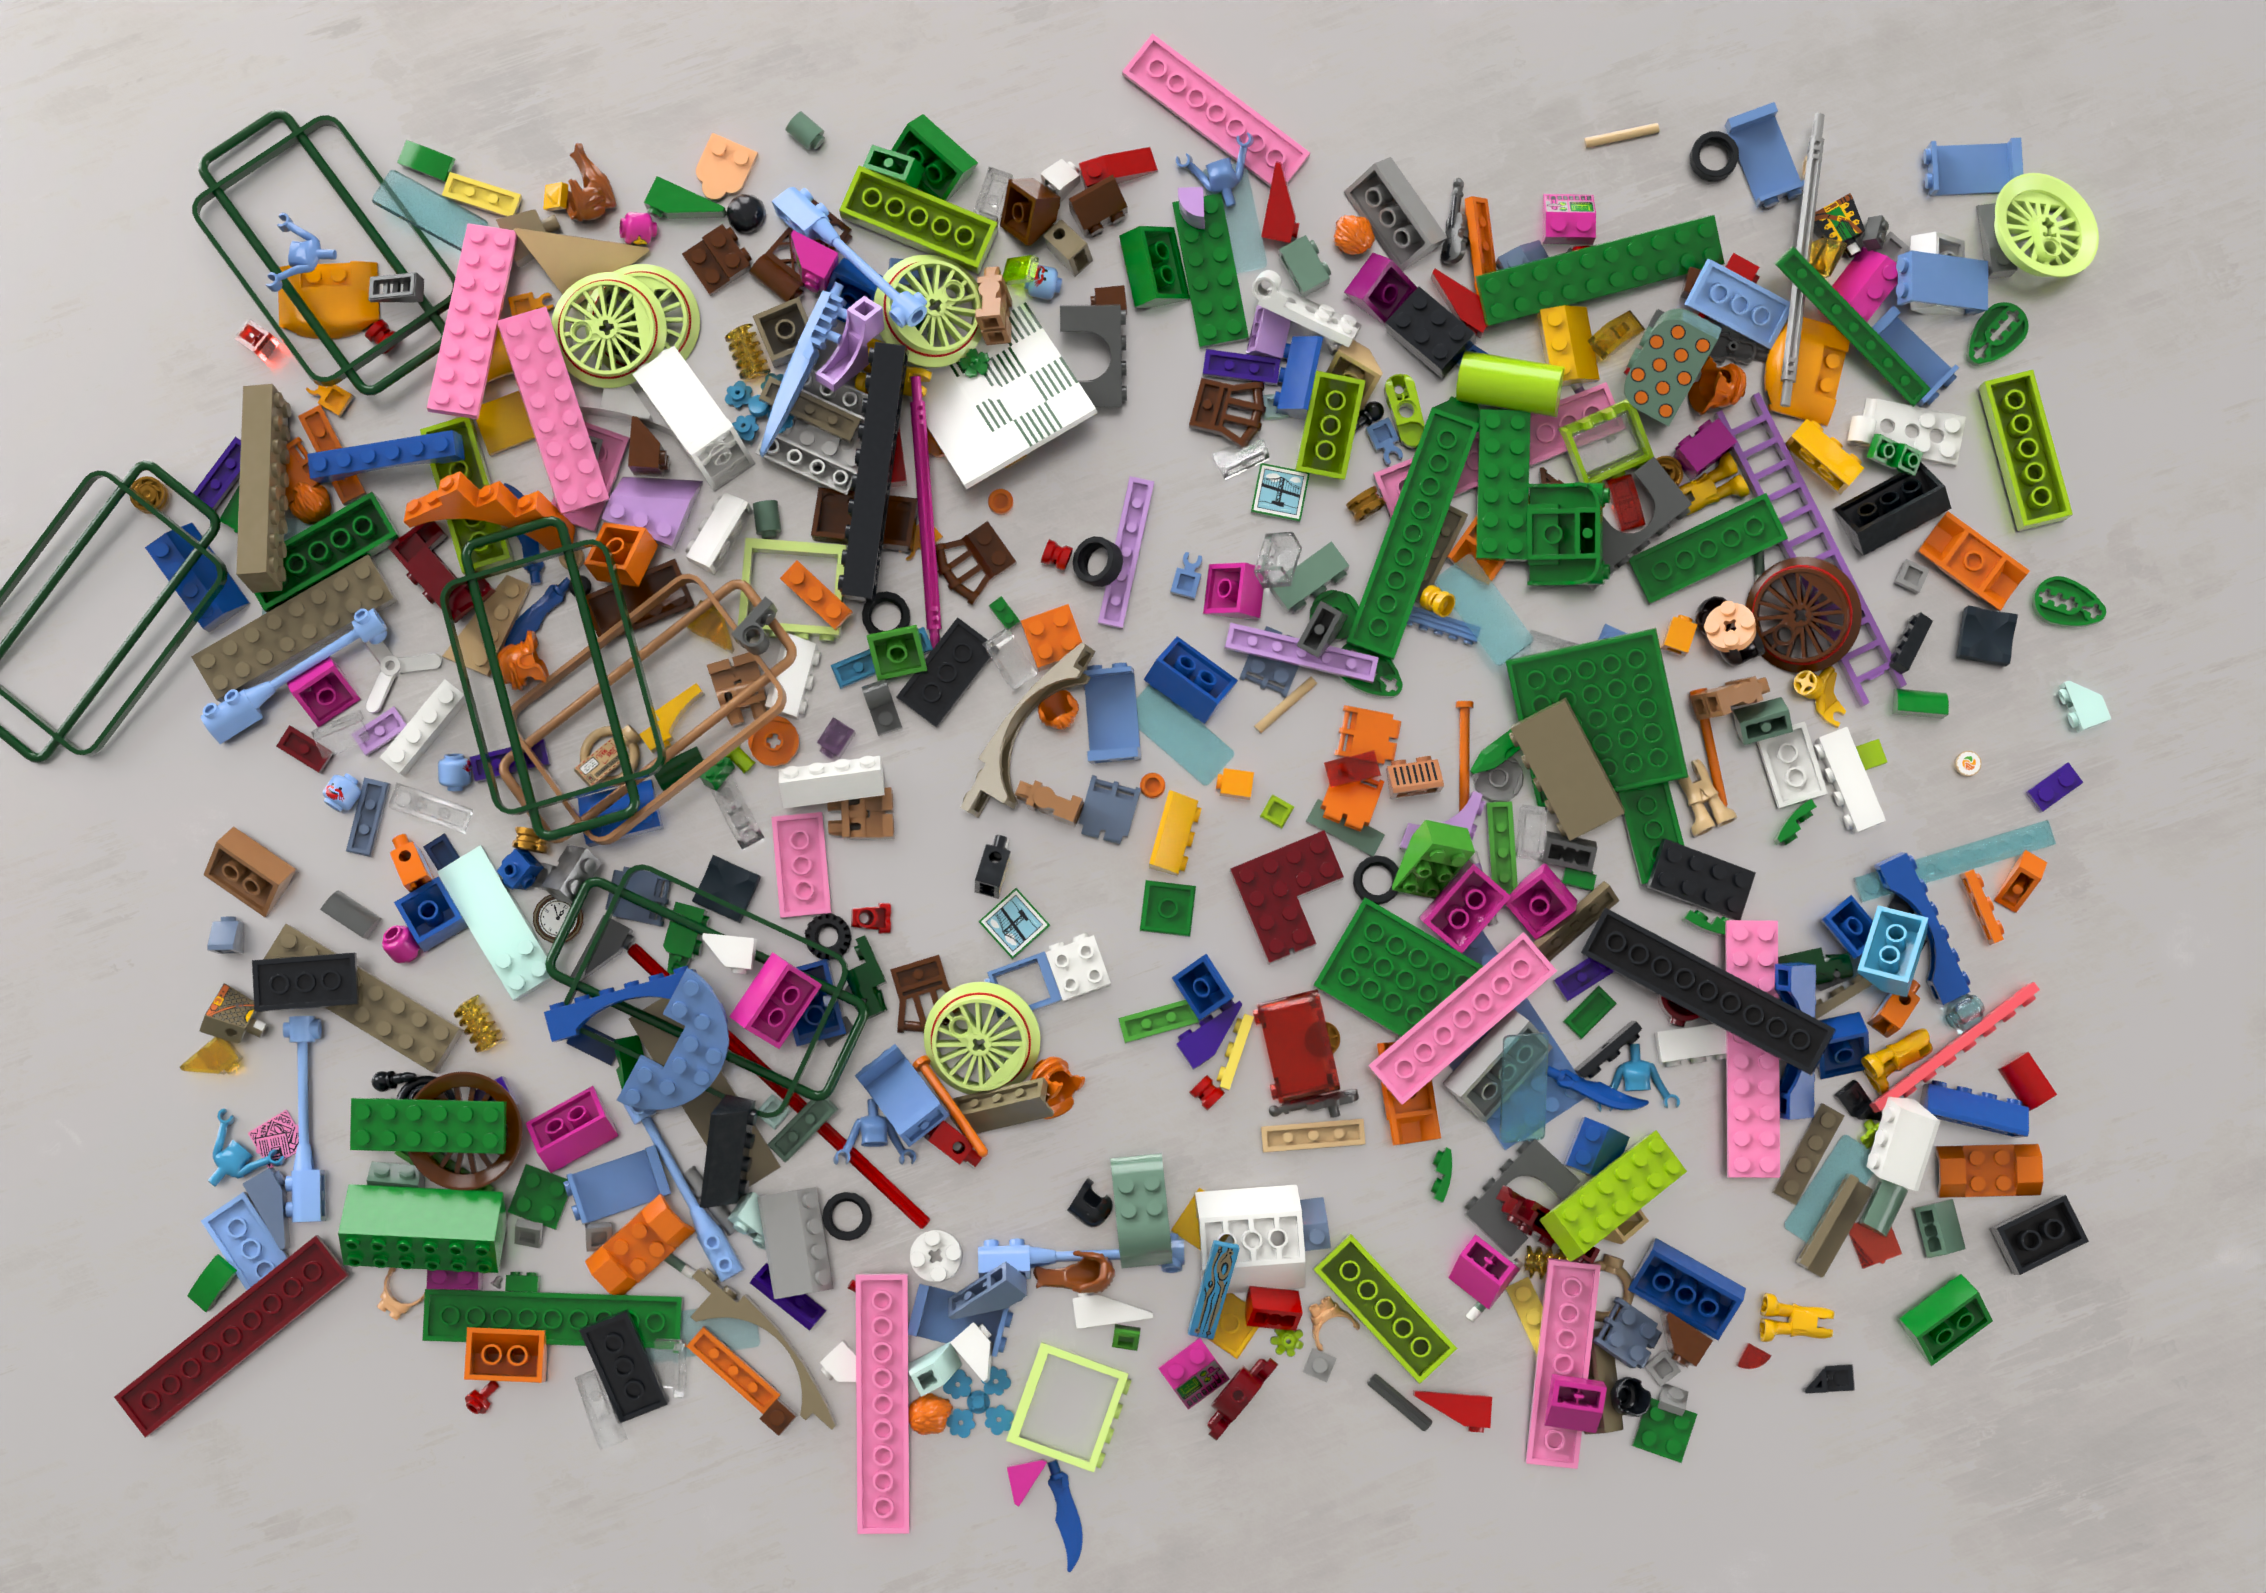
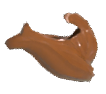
[566,143,617,222]
[1033,1250,1115,1293]

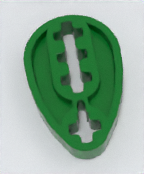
[1966,302,2029,366]
[2032,576,2106,628]
[1339,643,1403,698]

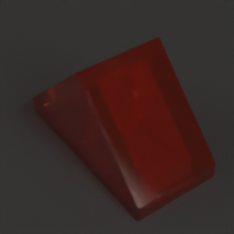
[234,319,280,362]

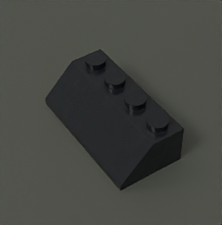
[1834,462,1952,556]
[700,1094,758,1208]

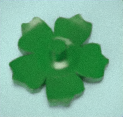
[959,348,990,378]

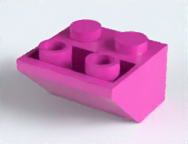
[1449,1234,1520,1310]
[1544,1374,1607,1433]

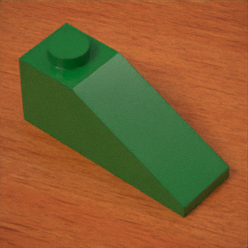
[644,176,727,219]

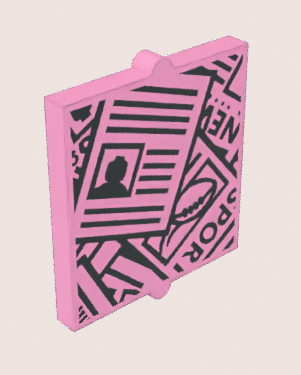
[248,1110,299,1168]

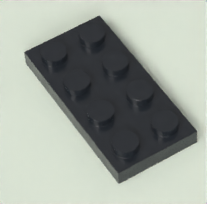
[896,617,998,728]
[1646,839,1756,920]
[252,953,359,1012]
[579,1309,669,1423]

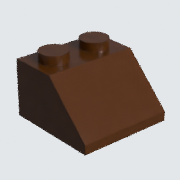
[1069,175,1128,236]
[1000,178,1061,246]
[628,416,670,477]
[1660,1311,1713,1368]

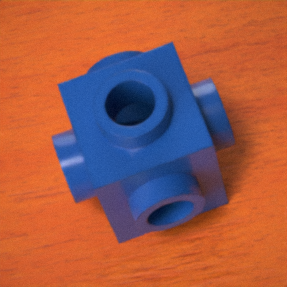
[497,849,544,890]

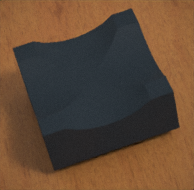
[1956,605,2018,666]
[692,855,761,923]

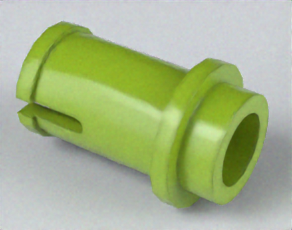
[726,745,756,774]

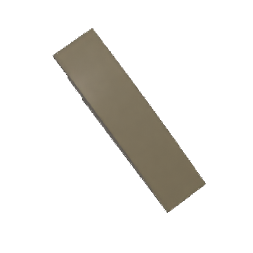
[628,998,781,1187]

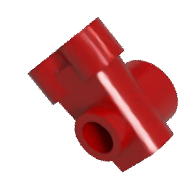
[851,903,891,934]

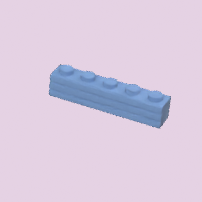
[1407,606,1482,646]

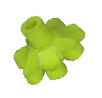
[1860,1119,1880,1149]
[1270,1329,1304,1357]

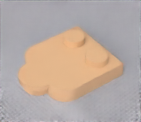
[696,133,758,200]

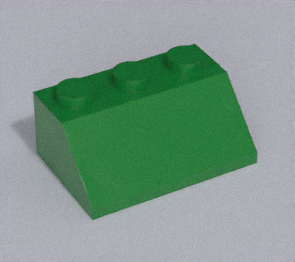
[891,114,978,201]
[1119,226,1190,308]
[1900,1274,1993,1366]

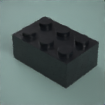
[1385,287,1476,379]
[1990,1195,2089,1275]

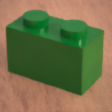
[862,144,925,189]

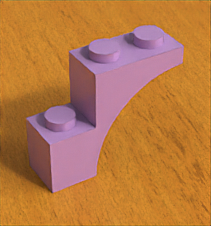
[815,296,884,392]
[1399,791,1485,850]

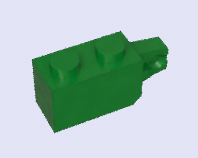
[663,901,710,975]

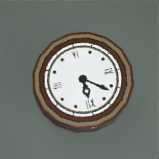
[533,895,584,943]

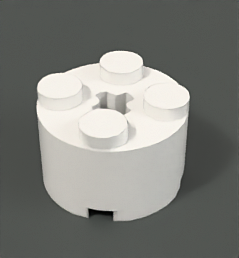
[910,1230,962,1282]

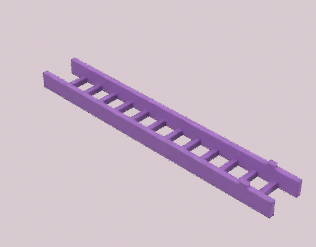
[1714,392,1907,707]

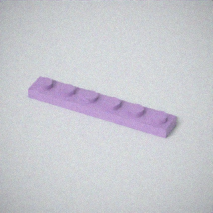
[1098,476,1154,629]
[1224,623,1379,683]

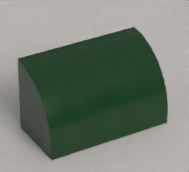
[654,746,705,791]

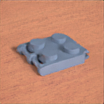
[1239,626,1299,698]
[1079,775,1141,844]
[605,866,671,927]
[1592,1297,1662,1369]

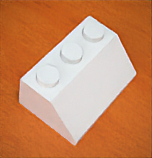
[1910,232,1965,315]
[685,492,753,576]
[765,633,821,720]
[1866,1097,1940,1191]

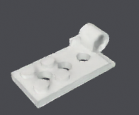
[1252,270,1362,347]
[1847,398,1966,467]

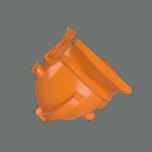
[1688,356,1747,415]
[497,630,549,691]
[1030,1056,1085,1119]

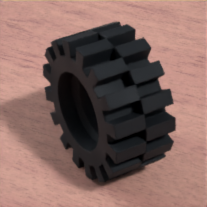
[805,913,852,960]

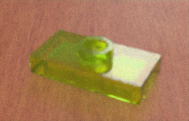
[1003,255,1039,285]

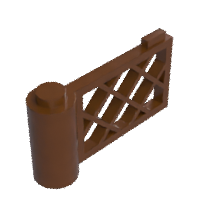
[749,199,852,302]

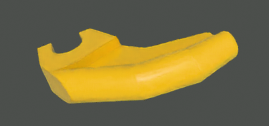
[1815,666,1846,728]

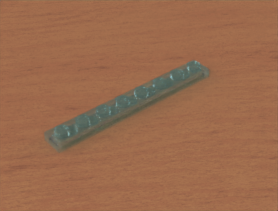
[1853,820,2056,903]

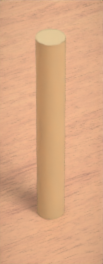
[1584,123,1660,148]
[1254,676,1317,734]

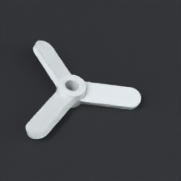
[360,638,442,714]

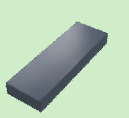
[346,777,390,858]

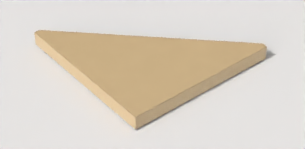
[514,228,650,308]

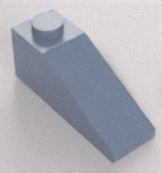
[243,1168,290,1250]
[948,1261,1027,1320]

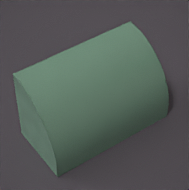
[1858,1178,1908,1238]
[1915,1199,1966,1258]

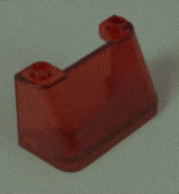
[1253,989,1340,1104]

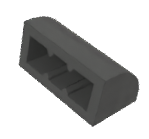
[1542,831,1597,873]
[320,890,382,940]

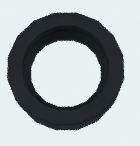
[1690,131,1739,181]
[1072,536,1123,587]
[862,591,910,634]
[1353,855,1399,905]
[822,1192,872,1241]

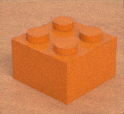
[584,522,658,587]
[1021,604,1082,672]

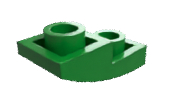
[397,140,456,182]
[1867,434,1923,476]
[1774,799,1817,845]
[1682,910,1729,937]
[613,1035,644,1089]
[1431,1147,1452,1203]
[187,1254,237,1312]

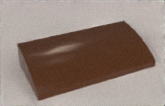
[811,487,918,552]
[586,559,694,638]

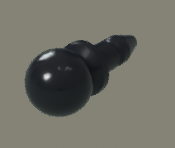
[1355,401,1384,431]
[371,1071,417,1092]

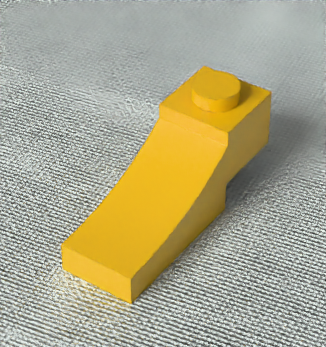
[639,683,705,754]

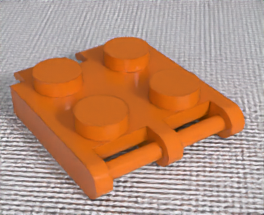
[285,437,321,507]
[1334,705,1401,765]
[1320,763,1385,832]

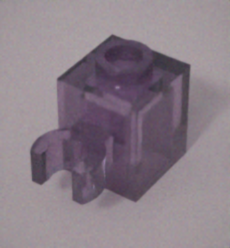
[817,717,856,759]

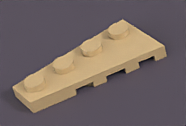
[442,575,531,677]

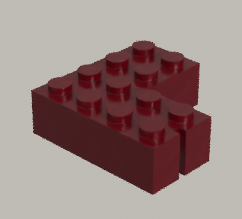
[1229,830,1344,965]

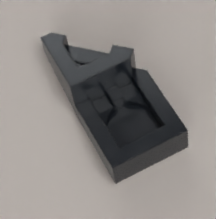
[1834,1080,1882,1122]
[1805,1364,1855,1394]

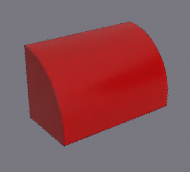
[1998,1052,2057,1111]
[1245,1286,1303,1331]

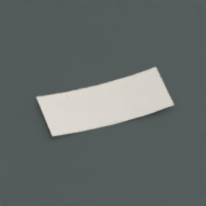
[579,406,674,437]

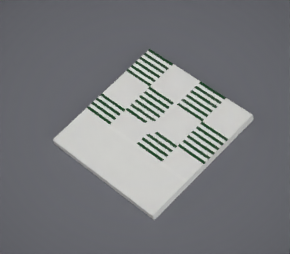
[907,302,1098,489]

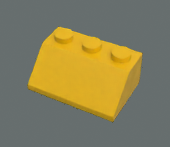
[1537,305,1600,387]
[1785,419,1864,495]
[1149,790,1202,876]

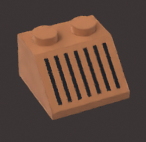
[1386,756,1444,799]

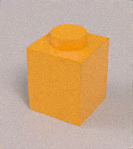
[1661,615,1698,657]
[1216,768,1254,800]

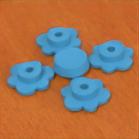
[725,373,794,441]
[943,1366,1014,1438]

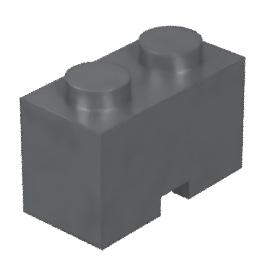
[541,844,602,904]

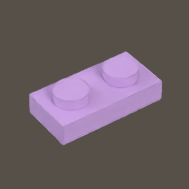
[352,706,407,756]

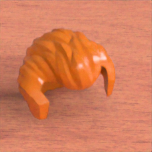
[1334,215,1375,255]
[289,482,331,525]
[1038,690,1079,730]
[909,1393,953,1435]

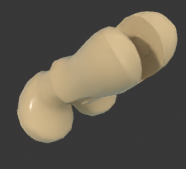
[1678,759,1738,837]

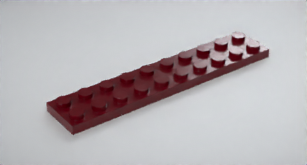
[114,1235,349,1438]

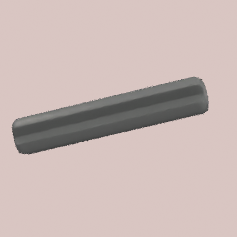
[1367,1374,1432,1431]

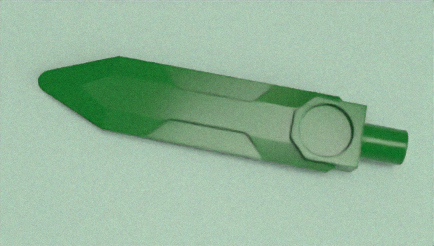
[1470,729,1521,774]

